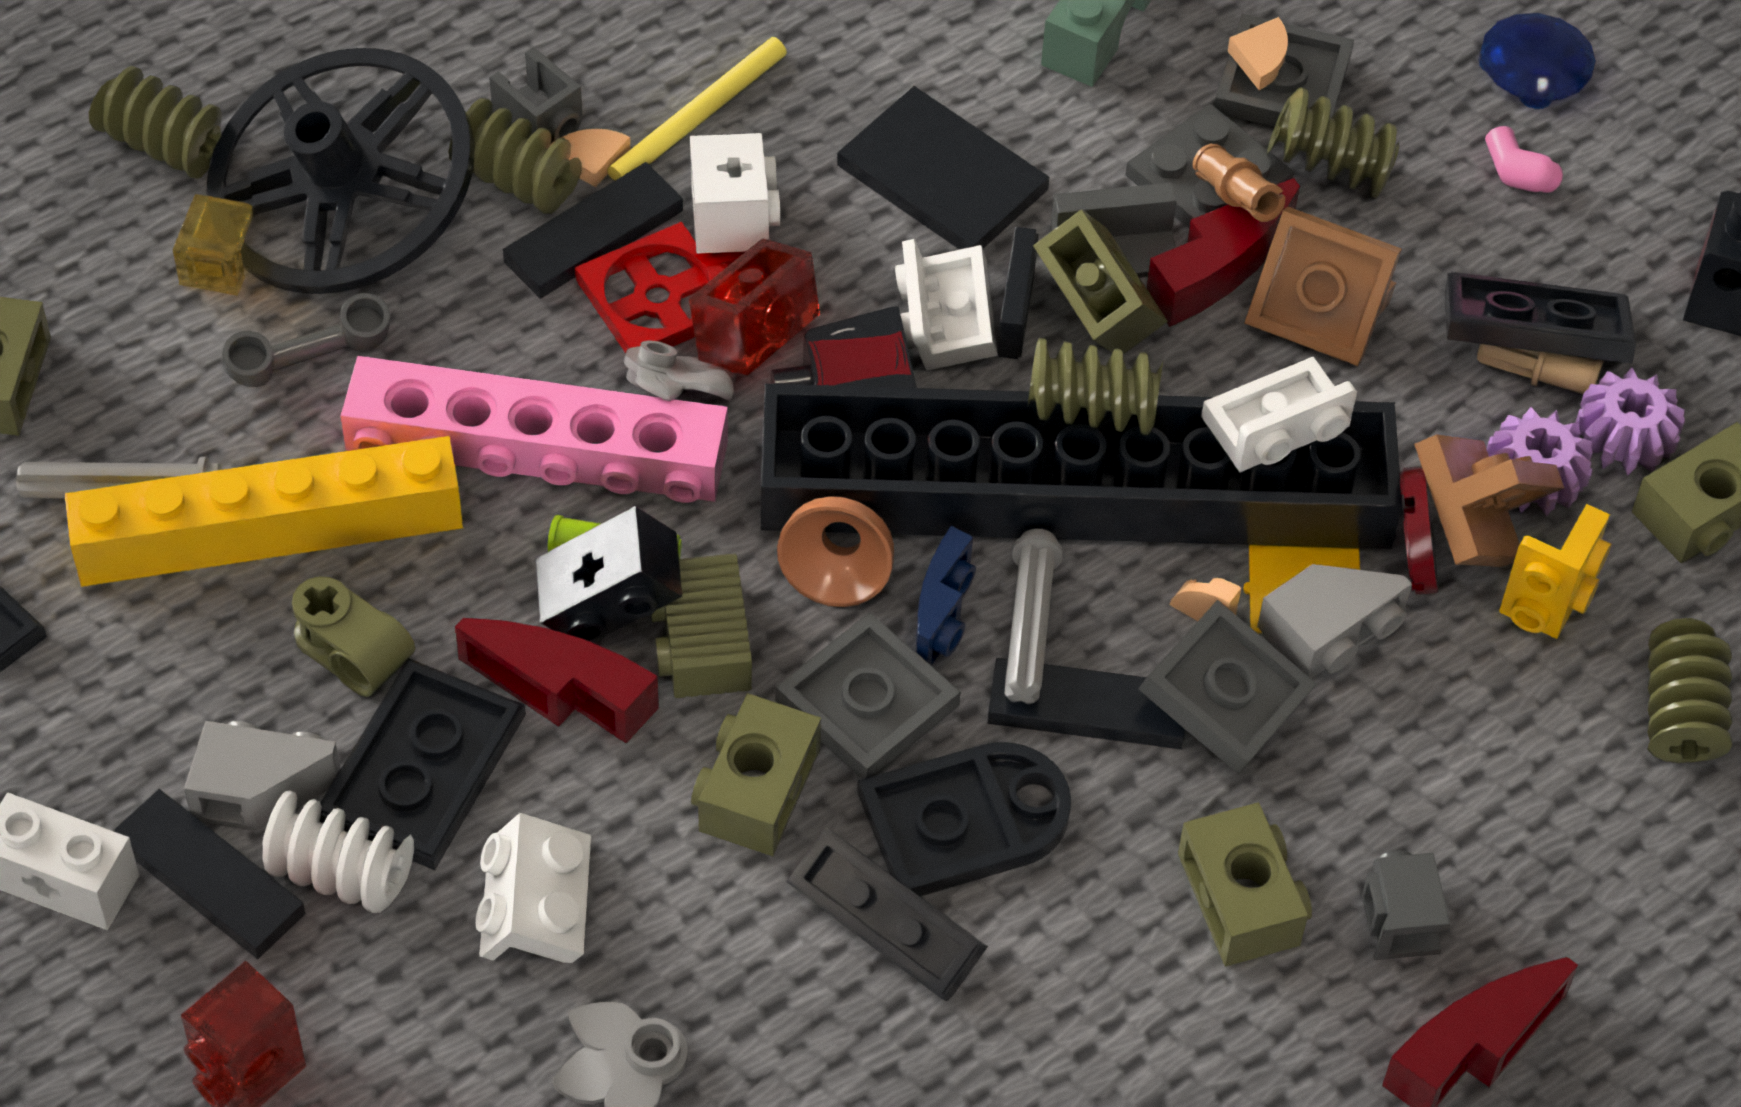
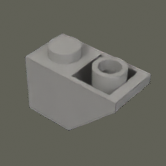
[1257,564,1412,679]
[184,721,340,831]

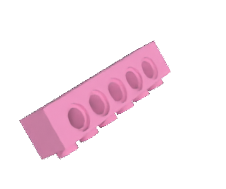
[341,356,728,503]

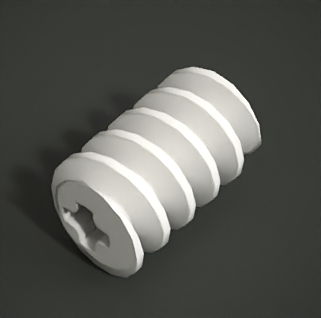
[262,790,414,913]

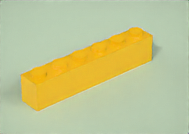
[65,436,463,587]

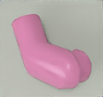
[1485,126,1563,193]

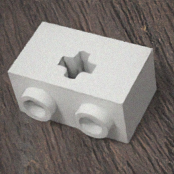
[690,133,780,253]
[0,792,139,930]

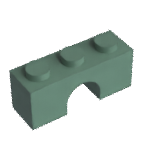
[1041,0,1151,87]

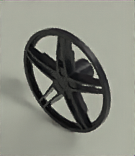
[206,48,475,294]

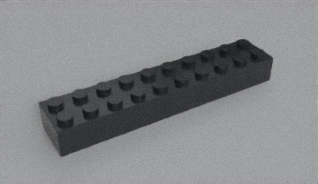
[761,383,1402,549]

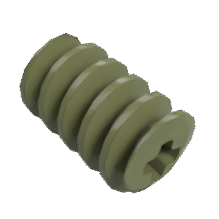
[88,66,222,179]
[1267,87,1399,199]
[448,98,582,214]
[1028,338,1163,435]
[1647,618,1732,763]

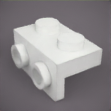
[895,239,998,371]
[1201,357,1357,472]
[476,813,591,963]

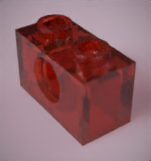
[689,238,820,376]
[181,960,306,1107]

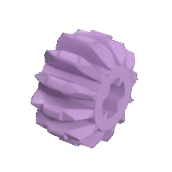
[1576,367,1685,475]
[1487,407,1593,516]

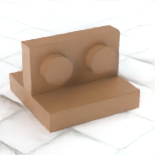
[1244,207,1402,366]
[1414,434,1565,567]

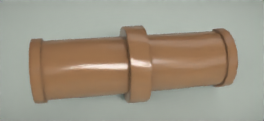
[1192,143,1285,222]

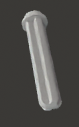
[16,457,222,498]
[1004,529,1063,704]

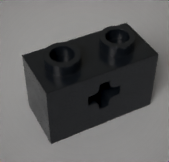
[536,506,683,643]

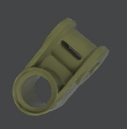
[292,576,416,697]

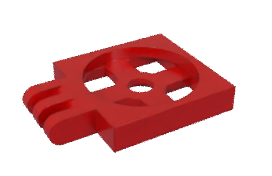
[575,221,762,353]

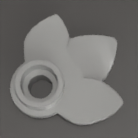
[624,341,736,401]
[552,1002,688,1107]

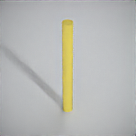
[607,37,787,180]

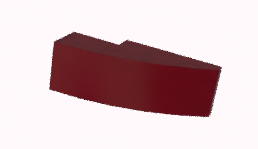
[1146,178,1300,327]
[455,618,659,743]
[1382,957,1578,1107]

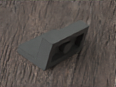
[1050,182,1177,278]

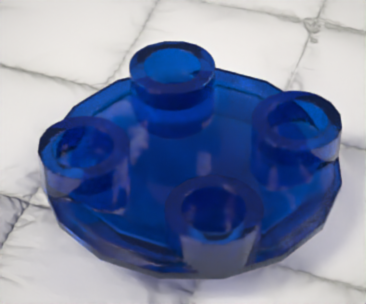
[1478,13,1596,109]

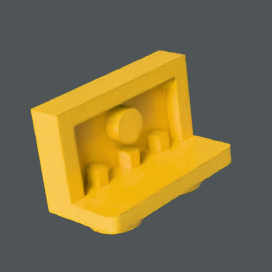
[1499,504,1612,639]

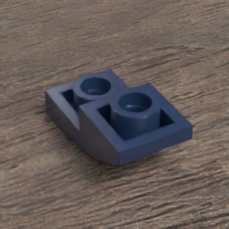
[915,526,976,666]

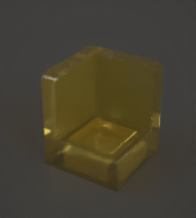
[172,194,253,296]

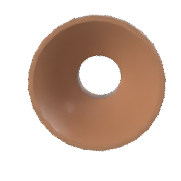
[777,497,894,607]

